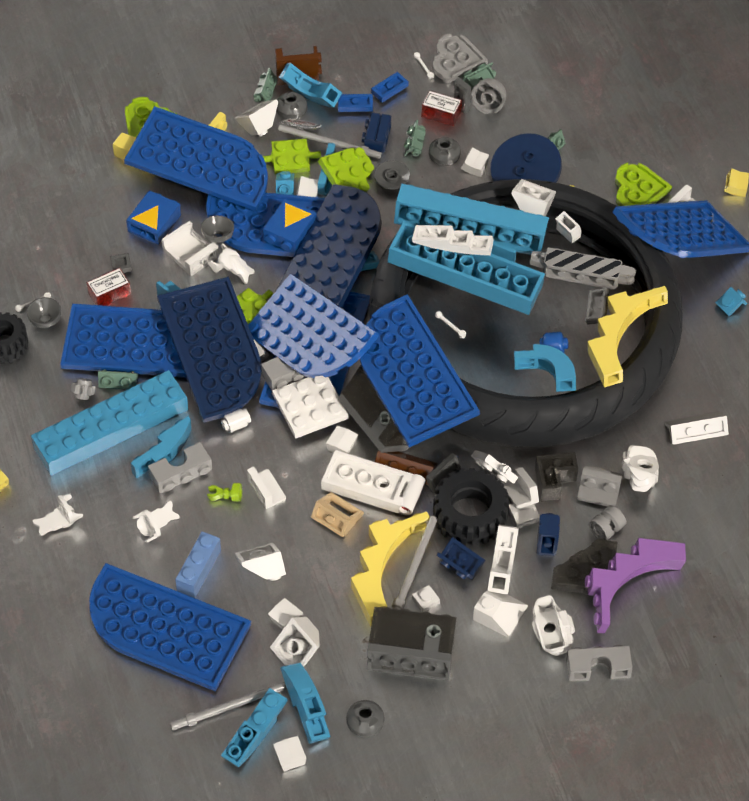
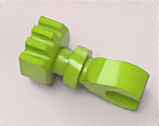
[207,483,243,502]

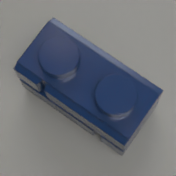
[362,113,391,153]
[536,513,560,556]

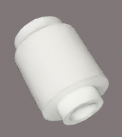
[221,408,251,433]

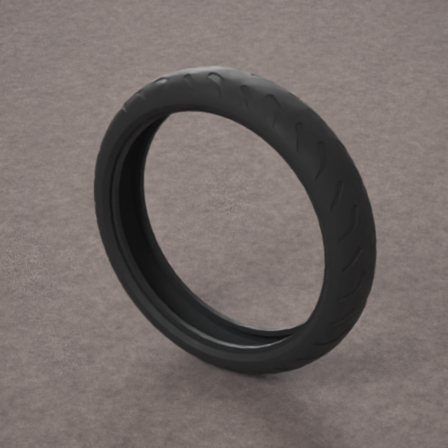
[369,179,683,448]

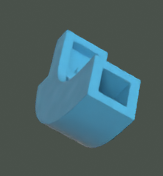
[279,63,342,107]
[514,344,576,392]

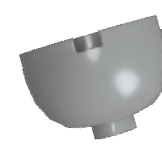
[471,78,507,114]

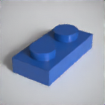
[371,72,409,103]
[338,94,373,112]

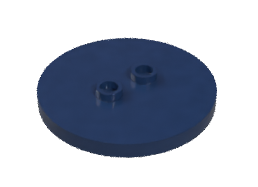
[490,133,562,183]

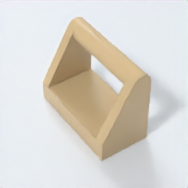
[311,492,364,537]

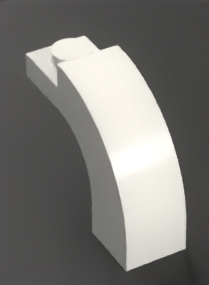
[488,524,519,594]

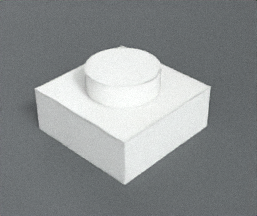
[412,585,440,613]

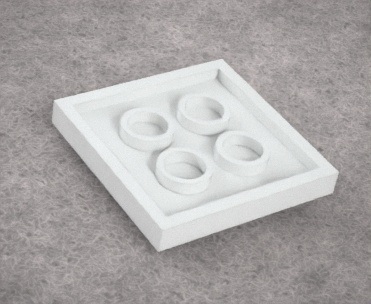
[272,376,348,439]

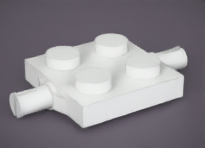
[471,450,518,484]

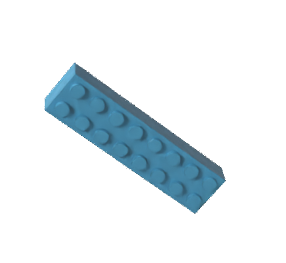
[394,183,549,255]
[388,221,545,315]
[31,370,189,476]

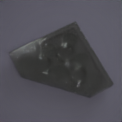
[551,539,618,594]

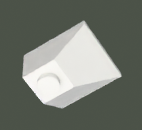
[235,99,278,137]
[511,179,556,217]
[235,543,286,581]
[473,590,528,638]
[270,617,320,667]

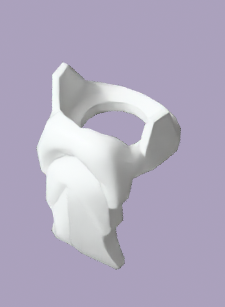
[208,244,255,284]
[33,493,83,536]
[132,501,180,543]

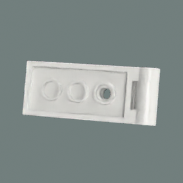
[321,450,425,515]

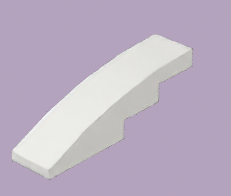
[412,225,494,255]

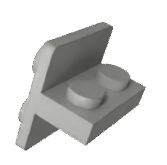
[577,466,623,507]

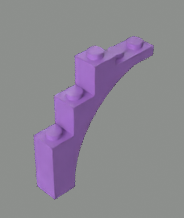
[585,538,686,634]

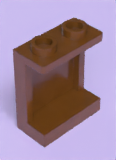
[275,46,322,85]

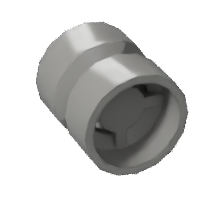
[589,505,627,542]

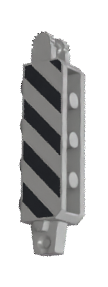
[530,247,636,289]

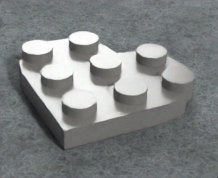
[432,33,488,83]

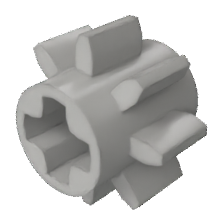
[71,378,96,400]

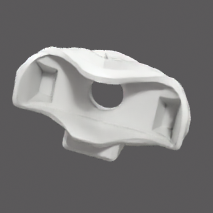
[621,445,659,492]
[532,595,575,655]

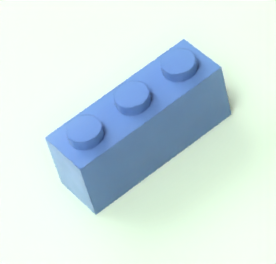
[175,531,221,598]

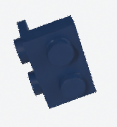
[436,537,486,580]

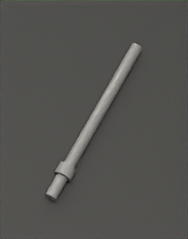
[278,124,382,159]
[388,516,438,624]
[170,681,287,731]

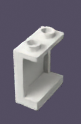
[162,221,219,276]

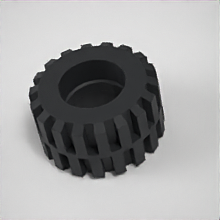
[0,312,28,364]

